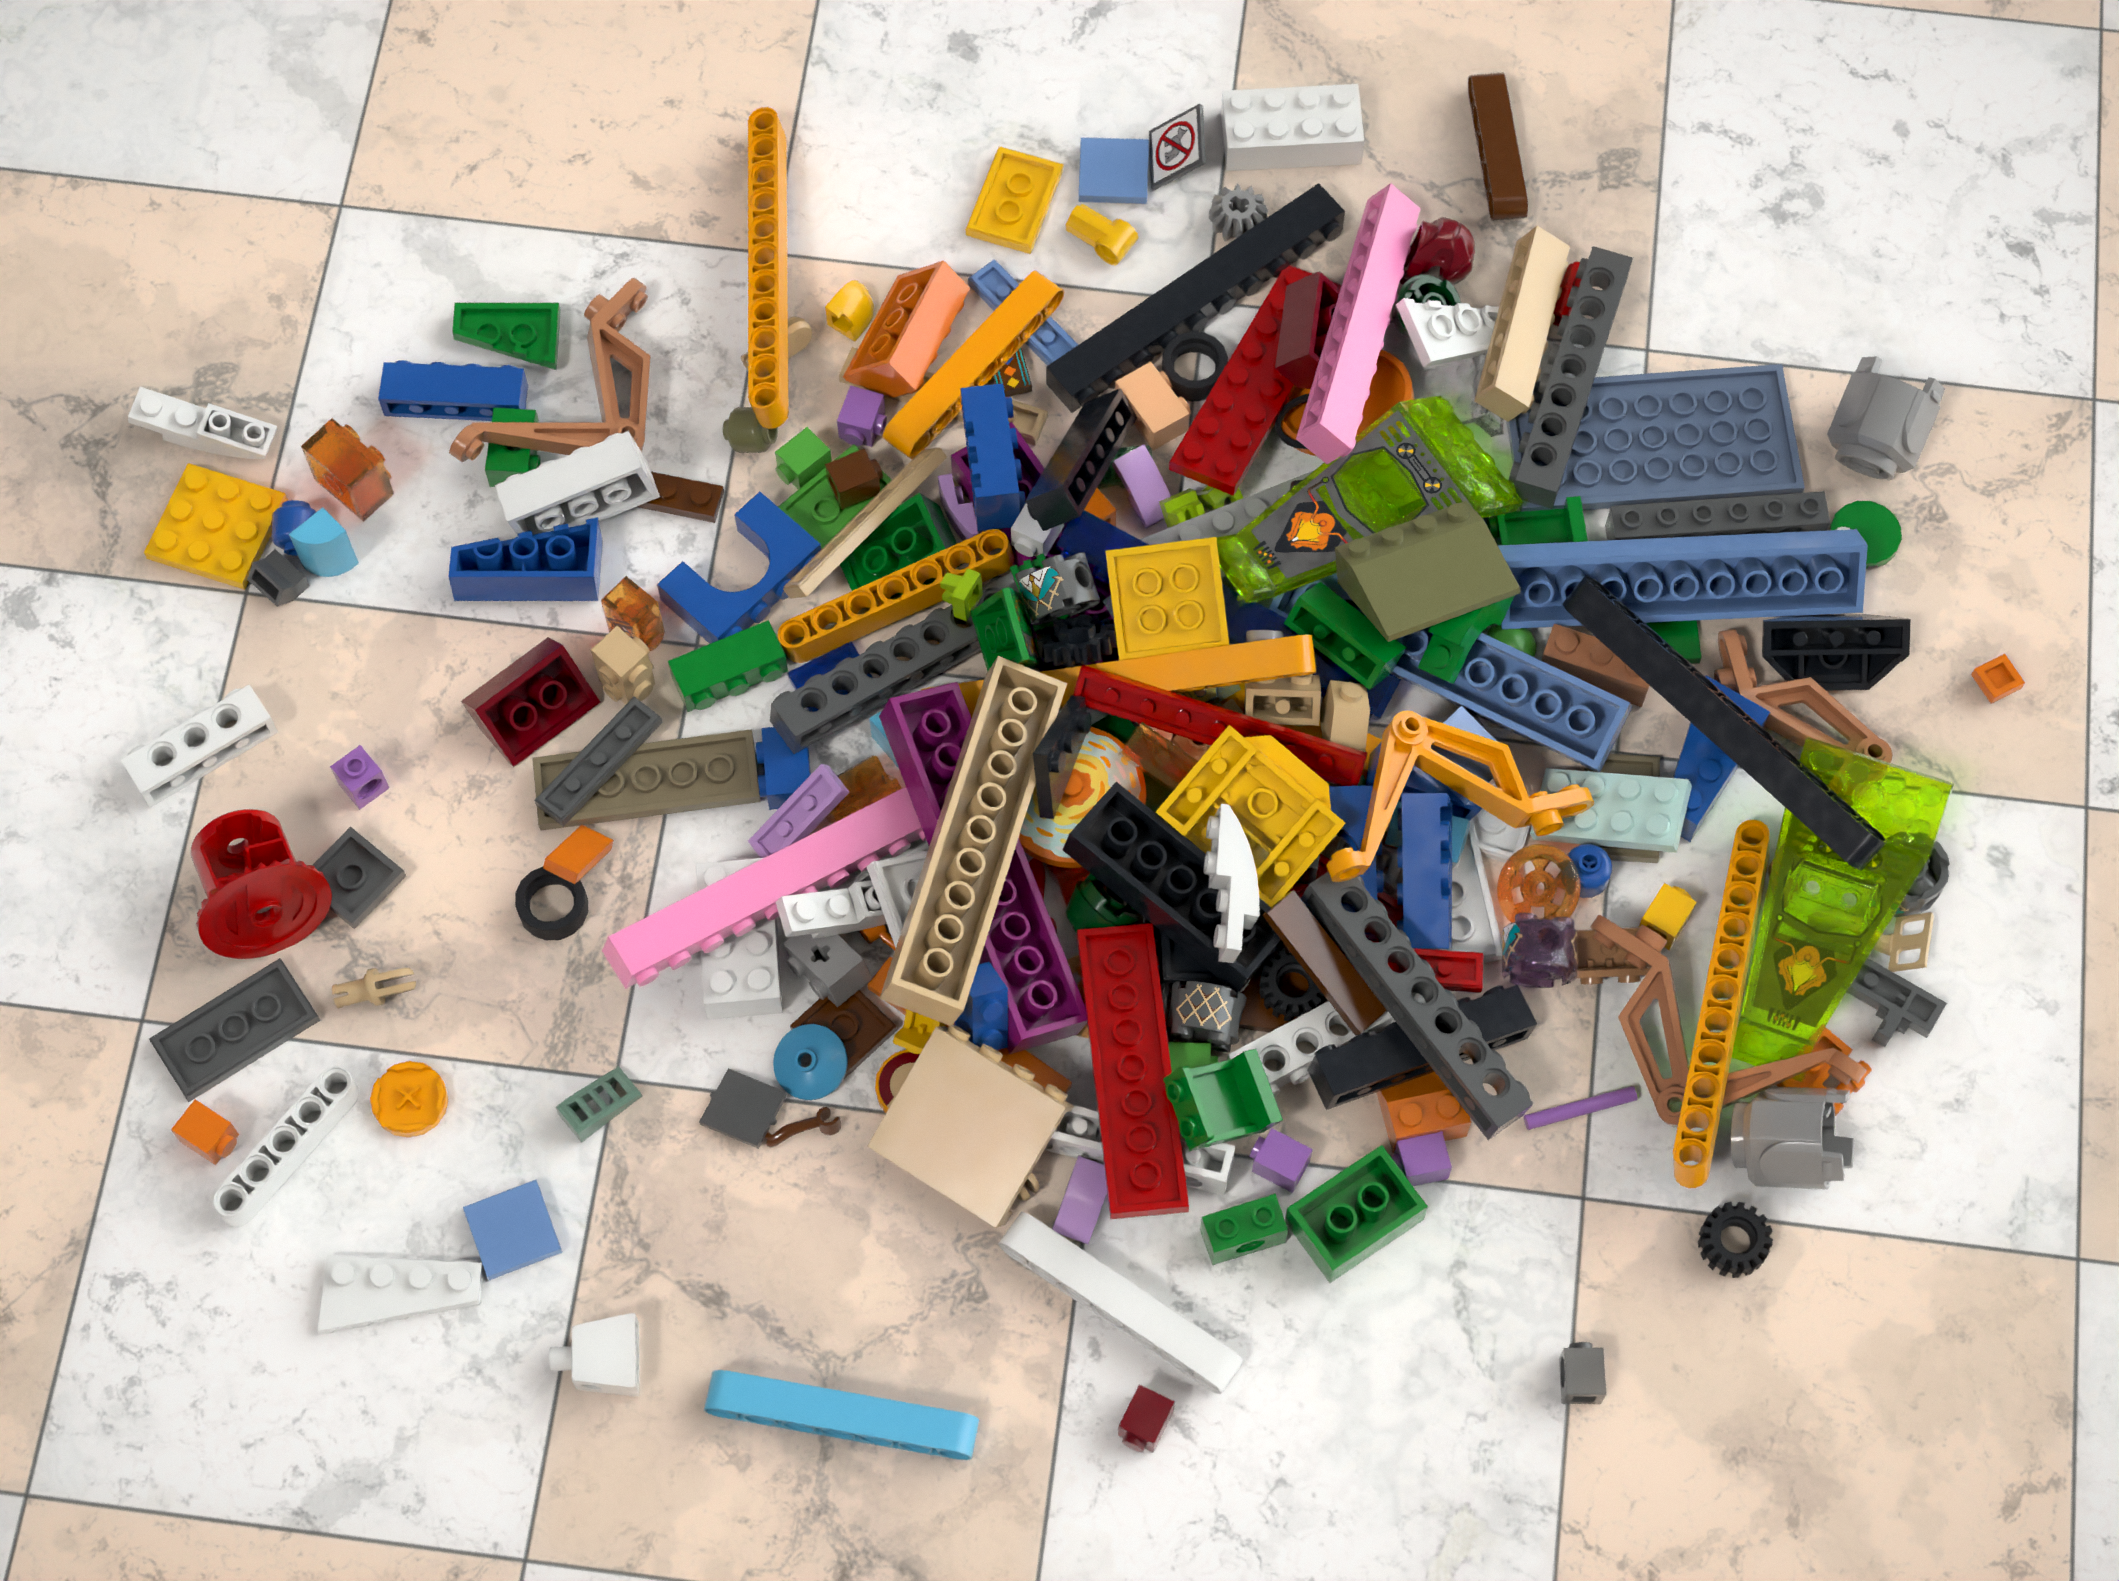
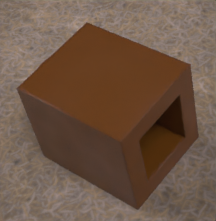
[825,448,883,510]

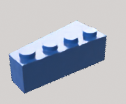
[1673,675,1770,842]

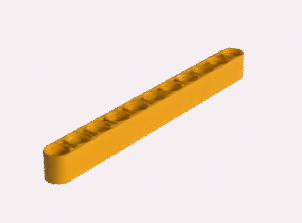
[748,107,789,429]
[921,635,1316,718]
[1673,820,1770,1188]

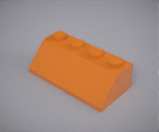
[843,260,970,398]

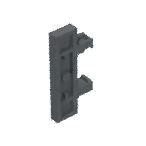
[1804,927,1947,1047]

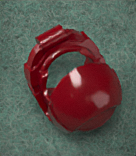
[1399,217,1475,285]

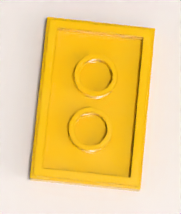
[965,146,1063,254]

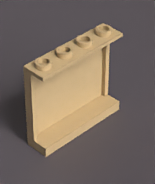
[867,1025,1074,1228]

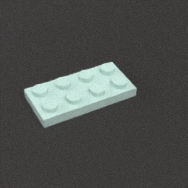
[1530,768,1692,853]

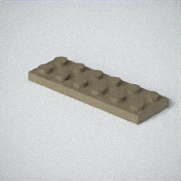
[532,730,761,831]

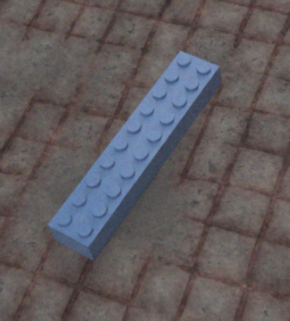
[1498,529,1868,629]
[1267,562,1633,772]

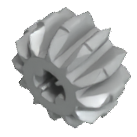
[1209,183,1268,241]

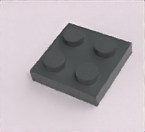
[313,826,406,929]

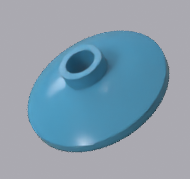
[773,1024,848,1100]

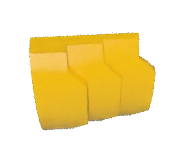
[1156,725,1346,907]

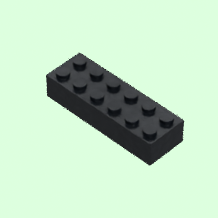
[1062,781,1282,993]

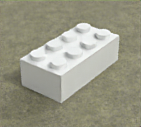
[1221,84,1365,171]
[495,431,660,536]
[696,858,783,1020]

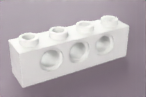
[120,684,278,808]

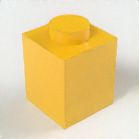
[1639,883,1697,950]

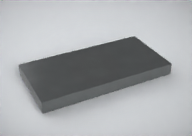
[149,958,320,1102]

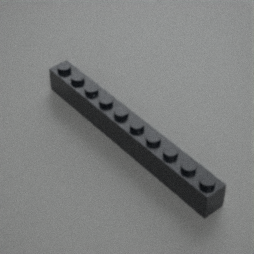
[1046,183,1345,413]

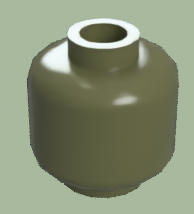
[723,407,778,453]

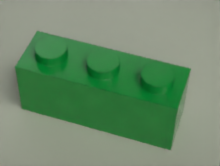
[1284,582,1406,690]
[668,620,788,712]

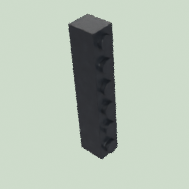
[1025,388,1137,531]
[1307,984,1537,1110]

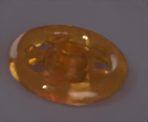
[1497,844,1581,933]

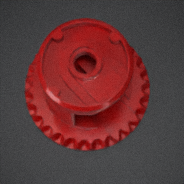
[190,809,332,959]

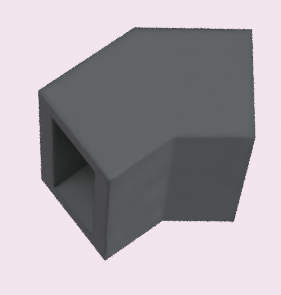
[247,549,309,607]

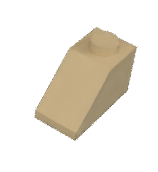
[1320,680,1370,752]

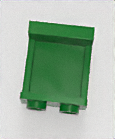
[1487,496,1588,546]
[1163,1048,1283,1151]

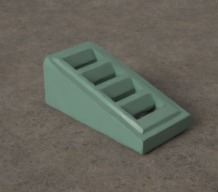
[556,1066,642,1143]

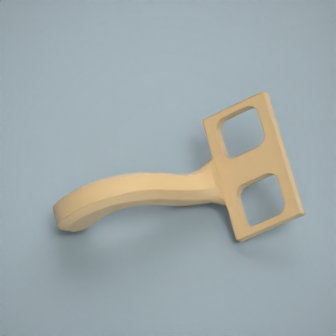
[1807,909,1934,972]

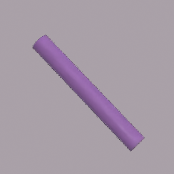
[1524,1086,1637,1130]

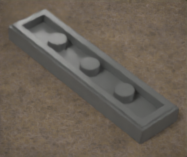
[534,696,663,827]

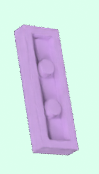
[748,764,849,858]

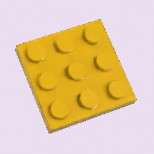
[144,463,288,590]
[1105,537,1230,660]

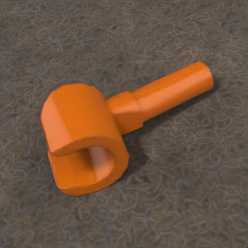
[859,925,896,951]

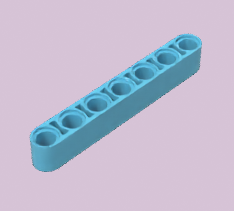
[704,1370,979,1460]

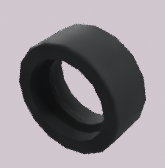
[1162,331,1228,401]
[515,866,588,941]

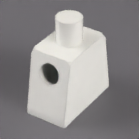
[549,1313,640,1397]

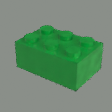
[1285,1145,1428,1283]

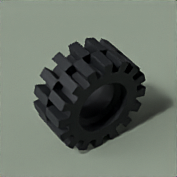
[1259,949,1326,1022]
[1698,1202,1773,1278]

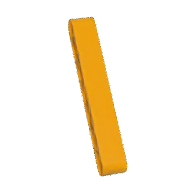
[883,271,1065,459]
[777,529,1014,663]

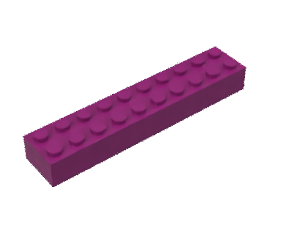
[879,682,1087,1055]

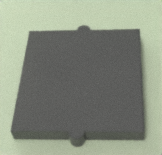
[699,1068,787,1149]

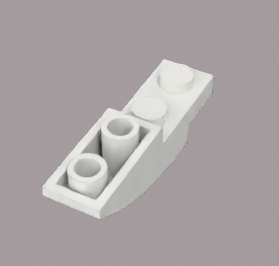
[128,387,277,459]
[1204,803,1259,963]
[776,880,887,939]

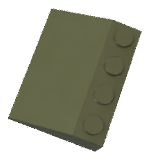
[1335,501,1520,642]

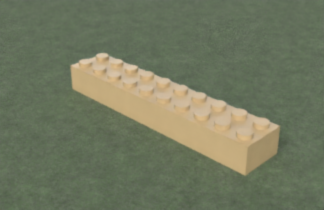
[879,656,1067,1026]

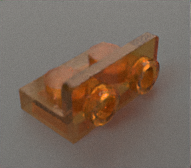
[826,755,902,824]

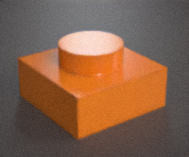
[1971,654,2025,704]

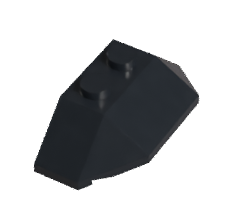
[1762,614,1911,691]

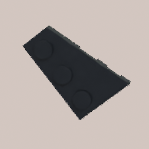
[1033,695,1091,819]

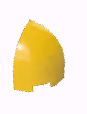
[825,280,874,342]

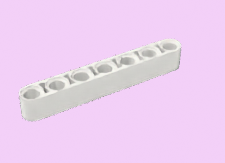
[998,1212,1243,1394]

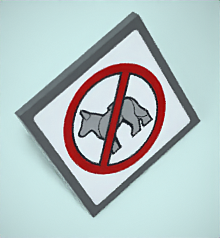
[1149,103,1206,190]

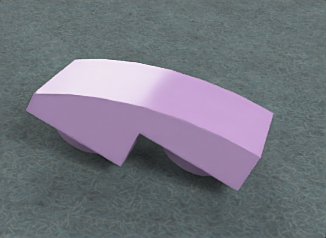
[1112,444,1171,528]
[938,473,984,541]
[1052,1155,1107,1244]

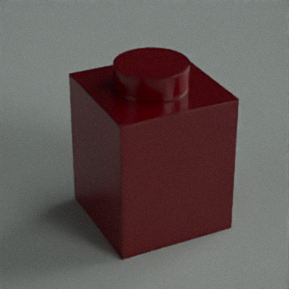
[1118,1384,1175,1453]

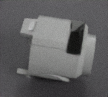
[1827,356,1945,480]
[1731,1087,1854,1190]

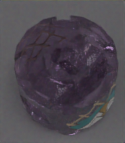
[1501,913,1577,988]

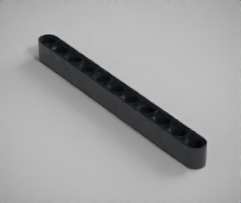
[1562,575,1887,871]

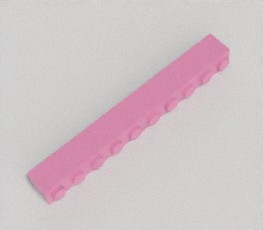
[1296,183,1420,464]
[602,787,927,989]

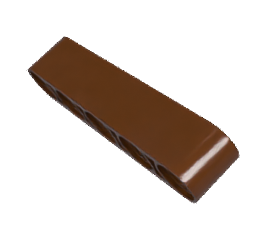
[1468,72,1528,221]

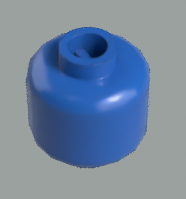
[272,500,317,556]
[1561,844,1612,898]

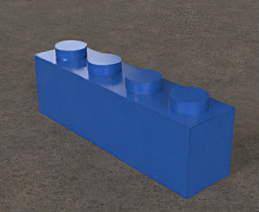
[378,360,528,421]

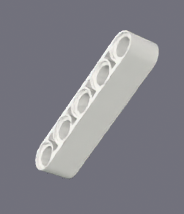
[213,1066,359,1227]

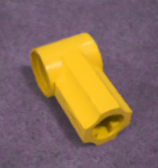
[1065,204,1139,265]

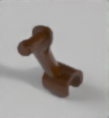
[765,1107,841,1147]

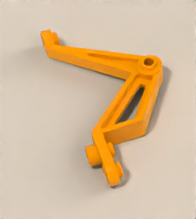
[1327,711,1594,882]

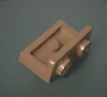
[1568,927,1650,985]

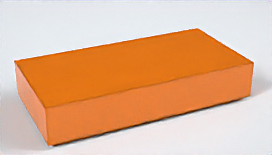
[543,825,614,884]

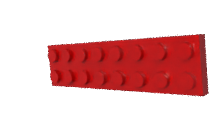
[1169,265,1342,496]
[1077,923,1189,1220]

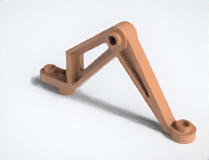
[449,278,651,462]
[1714,629,1893,901]
[1590,914,1867,1127]

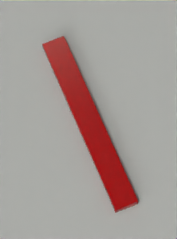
[1073,665,1368,786]

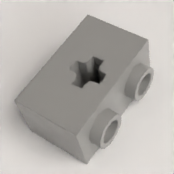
[783,934,872,1007]

